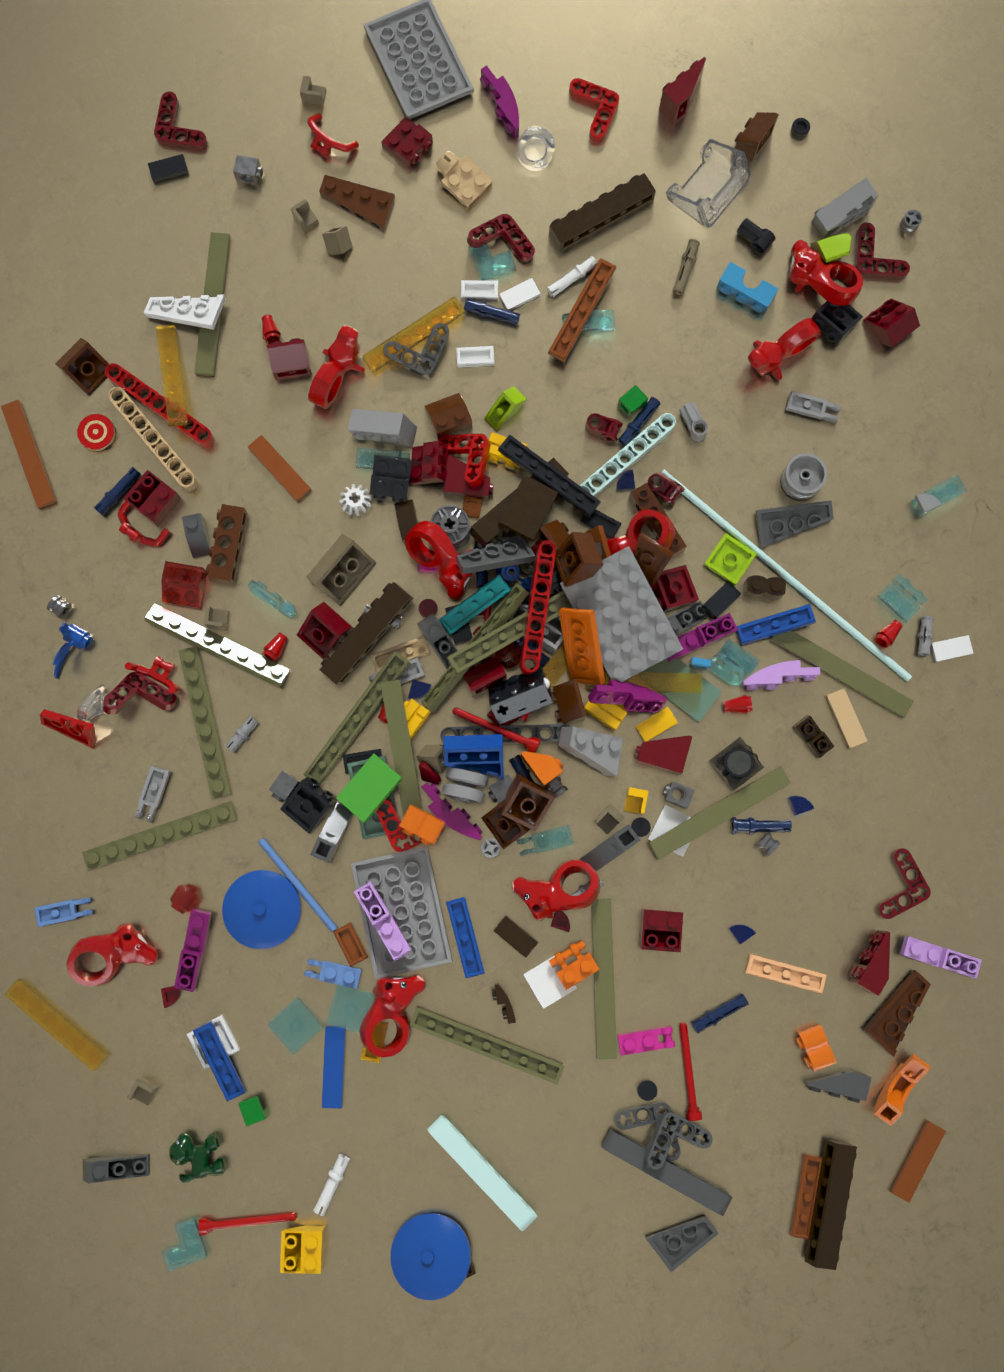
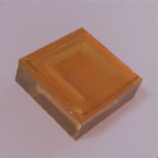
[462,497,483,519]

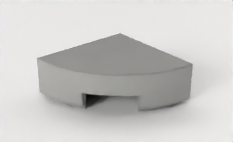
[915,494,942,513]

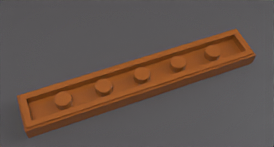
[548,258,617,362]
[1,400,57,509]

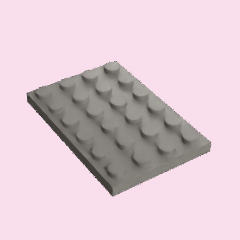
[364,0,474,119]
[560,546,683,682]
[351,846,452,979]

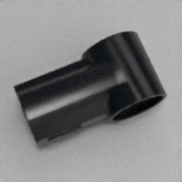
[737,218,776,254]

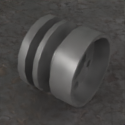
[430,505,470,551]

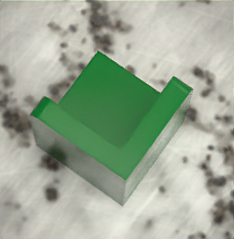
[618,385,648,418]
[238,1096,268,1127]

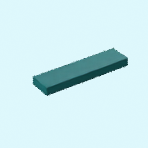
[439,574,511,635]

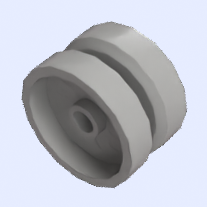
[781,453,828,500]
[442,767,489,804]

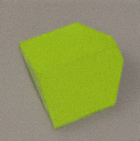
[810,233,852,263]

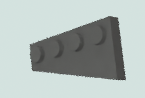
[755,500,834,548]
[456,534,535,574]

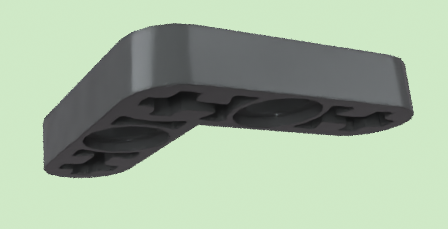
[383,323,449,375]
[614,1101,681,1161]
[644,1112,713,1170]

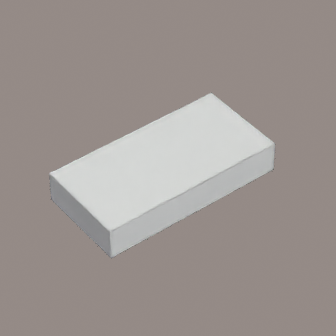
[499,278,541,311]
[461,280,498,301]
[456,346,494,368]
[930,635,974,662]

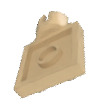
[436,151,492,209]

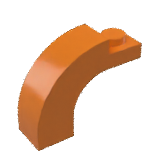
[874,1054,930,1126]

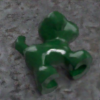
[169,1132,226,1183]

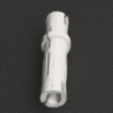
[547,256,597,298]
[313,1154,350,1216]

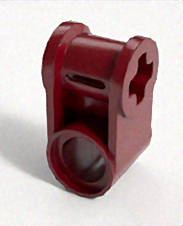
[585,413,623,443]
[647,472,685,505]

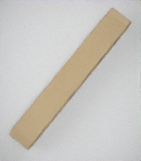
[108,387,198,492]

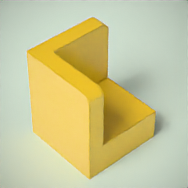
[624,787,649,815]

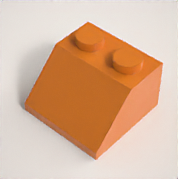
[521,751,564,787]

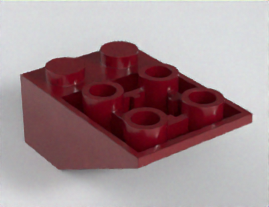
[659,57,706,124]
[849,930,890,996]

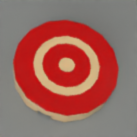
[77,414,116,451]

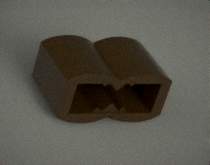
[743,575,786,600]

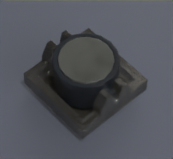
[709,737,764,791]

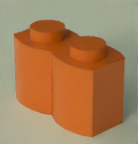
[399,804,446,845]
[796,1024,837,1072]

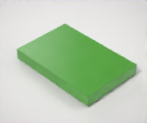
[336,754,403,823]

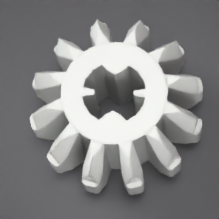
[339,484,372,517]

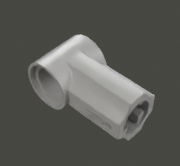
[679,402,708,442]

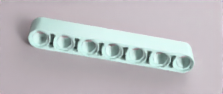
[580,413,676,497]
[427,1115,538,1231]

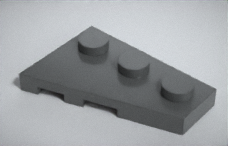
[646,1216,719,1272]

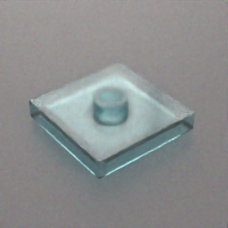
[326,984,375,1033]
[267,997,323,1054]

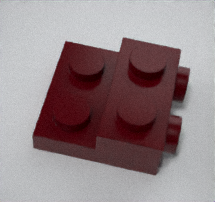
[381,116,433,168]
[410,441,448,485]
[652,565,699,612]

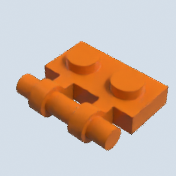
[549,941,600,990]

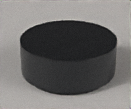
[791,118,810,138]
[631,817,651,837]
[637,1080,657,1101]

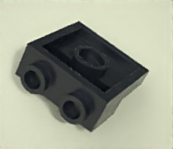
[811,301,863,345]
[369,455,412,502]
[280,777,336,834]

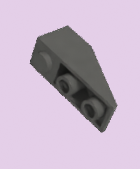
[667,601,710,636]
[417,613,458,669]
[310,802,353,863]
[580,825,640,871]
[804,1070,872,1103]
[83,1155,149,1184]

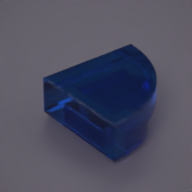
[616,470,635,491]
[408,680,432,699]
[788,796,814,815]
[728,925,756,944]

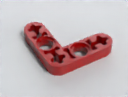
[569,78,619,142]
[438,434,490,487]
[376,799,445,852]

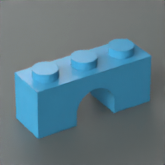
[717,262,779,314]

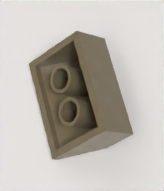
[306,534,376,605]

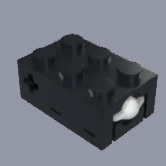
[488,666,553,725]

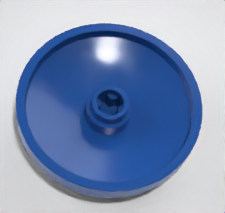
[222,870,301,949]
[391,1213,471,1300]

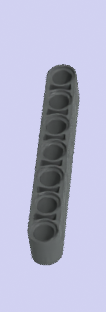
[440,724,571,745]
[601,1129,733,1216]

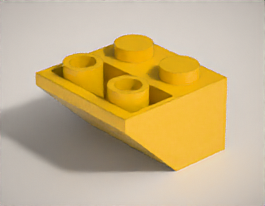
[280,1226,325,1274]

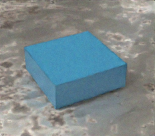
[689,657,711,670]

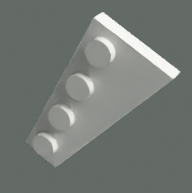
[144,294,226,330]

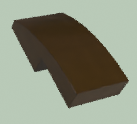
[394,499,419,542]
[793,715,835,758]
[494,916,538,957]
[491,983,516,1024]

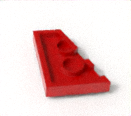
[40,709,96,748]

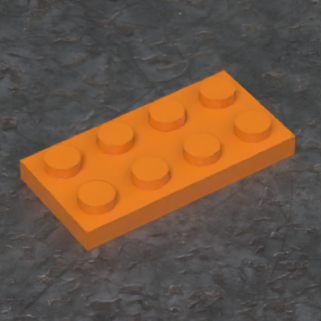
[559,607,605,685]

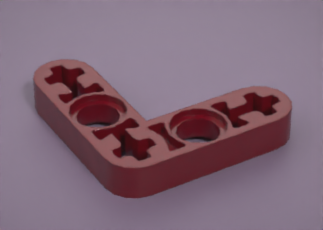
[154,91,208,150]
[467,214,535,262]
[855,222,910,280]
[103,672,176,715]
[877,848,931,919]

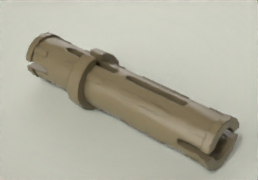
[672,239,700,295]

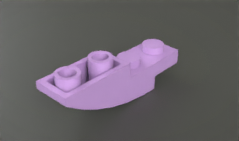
[741,660,821,690]
[354,881,412,961]
[900,936,982,979]

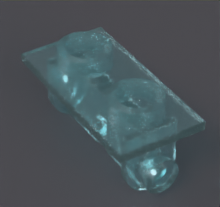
[718,639,760,676]

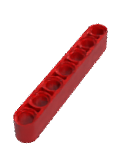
[105,363,215,448]
[519,540,556,675]

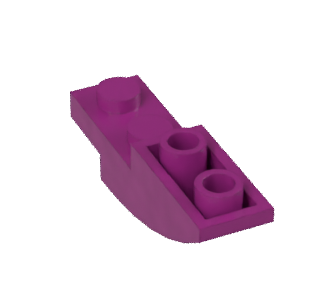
[480,65,519,138]
[667,613,738,662]
[588,680,667,713]
[421,782,483,840]
[174,909,212,992]

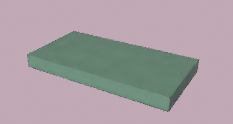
[638,658,722,722]
[347,755,398,839]

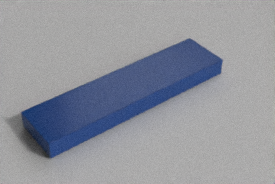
[737,604,816,645]
[446,897,485,978]
[193,1021,246,1102]
[322,1026,346,1109]

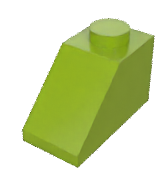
[484,386,527,431]

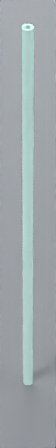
[662,469,912,682]

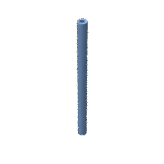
[258,838,338,933]

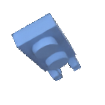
[34,898,93,927]
[304,959,362,989]

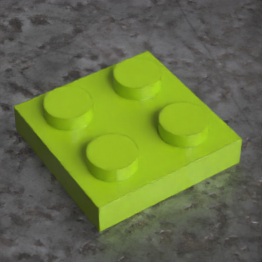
[704,533,757,586]

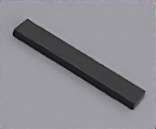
[498,434,601,517]

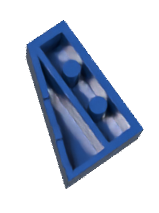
[443,734,504,780]

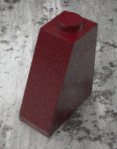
[443,455,494,501]
[634,735,693,775]

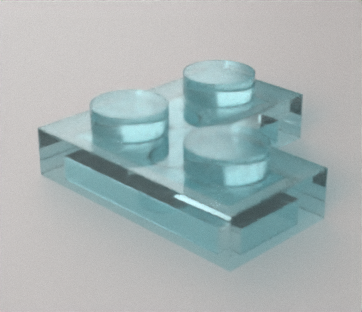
[469,244,516,280]
[162,1216,208,1272]

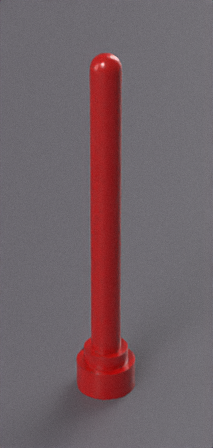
[452,707,541,753]
[679,1022,703,1121]
[198,1213,297,1236]

